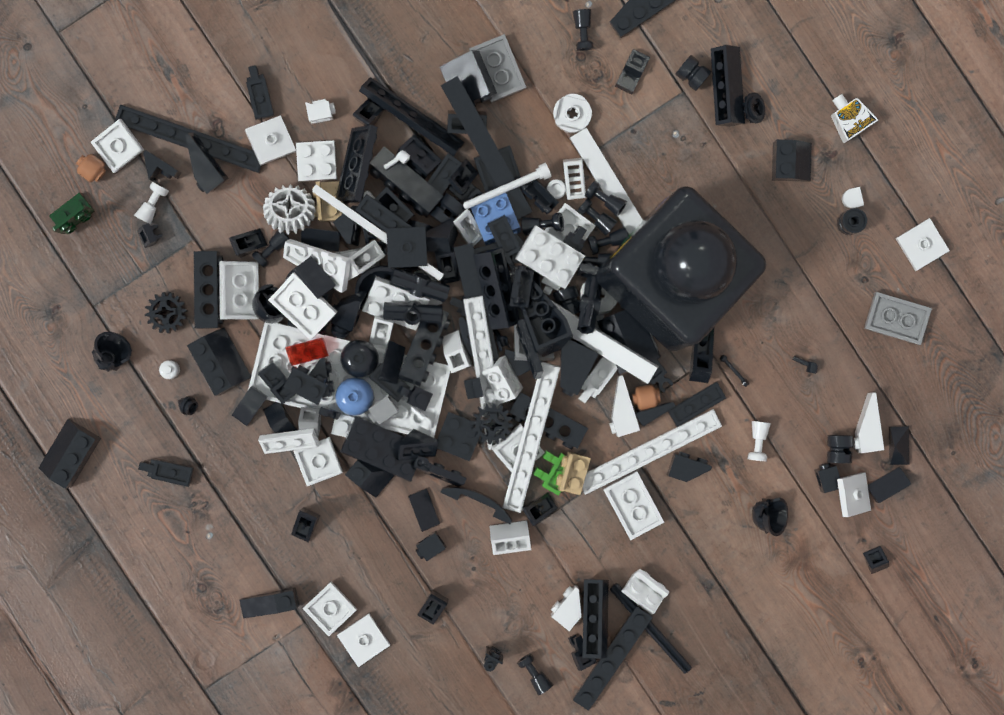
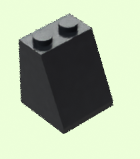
[559,340,598,397]

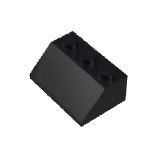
[598,310,661,374]
[187,327,251,396]
[38,419,101,489]

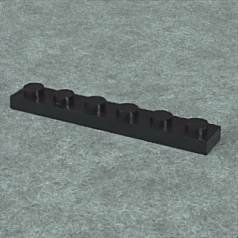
[359,77,465,157]
[573,605,653,711]

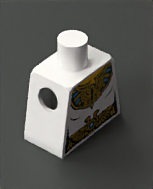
[831,94,878,143]

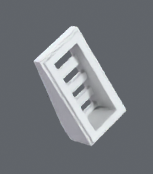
[563,158,586,200]

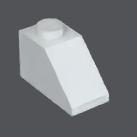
[348,240,385,280]

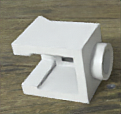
[305,99,336,124]

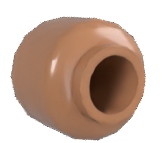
[76,154,106,183]
[632,384,660,411]

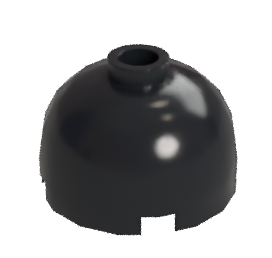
[252,284,286,324]
[340,339,379,378]

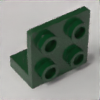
[49,193,95,234]

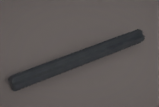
[610,583,692,674]

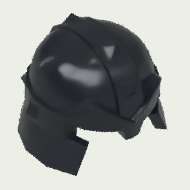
[92,332,132,372]
[752,497,788,536]

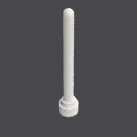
[463,163,552,209]

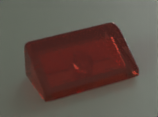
[285,338,329,366]

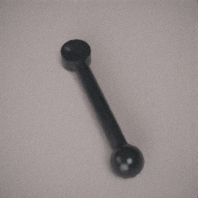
[720,355,749,387]

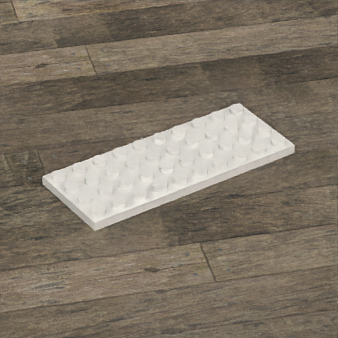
[248,323,450,438]

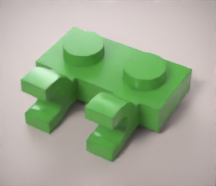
[533,450,566,496]

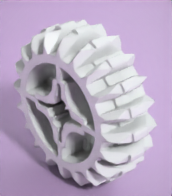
[263,184,316,235]

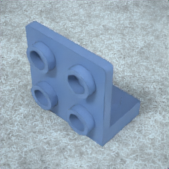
[471,193,521,246]

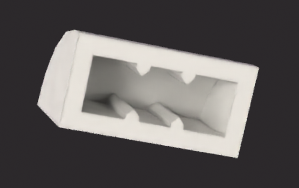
[489,521,531,555]

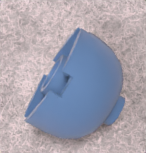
[335,377,374,416]

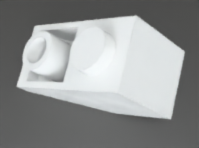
[442,330,473,373]
[551,585,582,631]

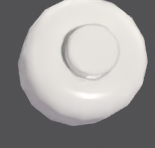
[159,360,180,379]

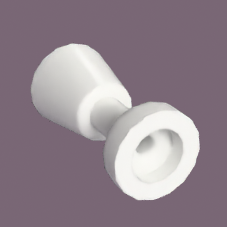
[134,182,169,224]
[747,421,771,461]

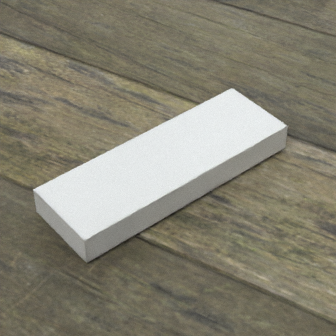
[258,428,320,454]

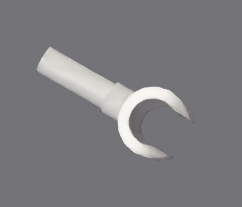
[383,150,410,169]
[411,406,433,430]

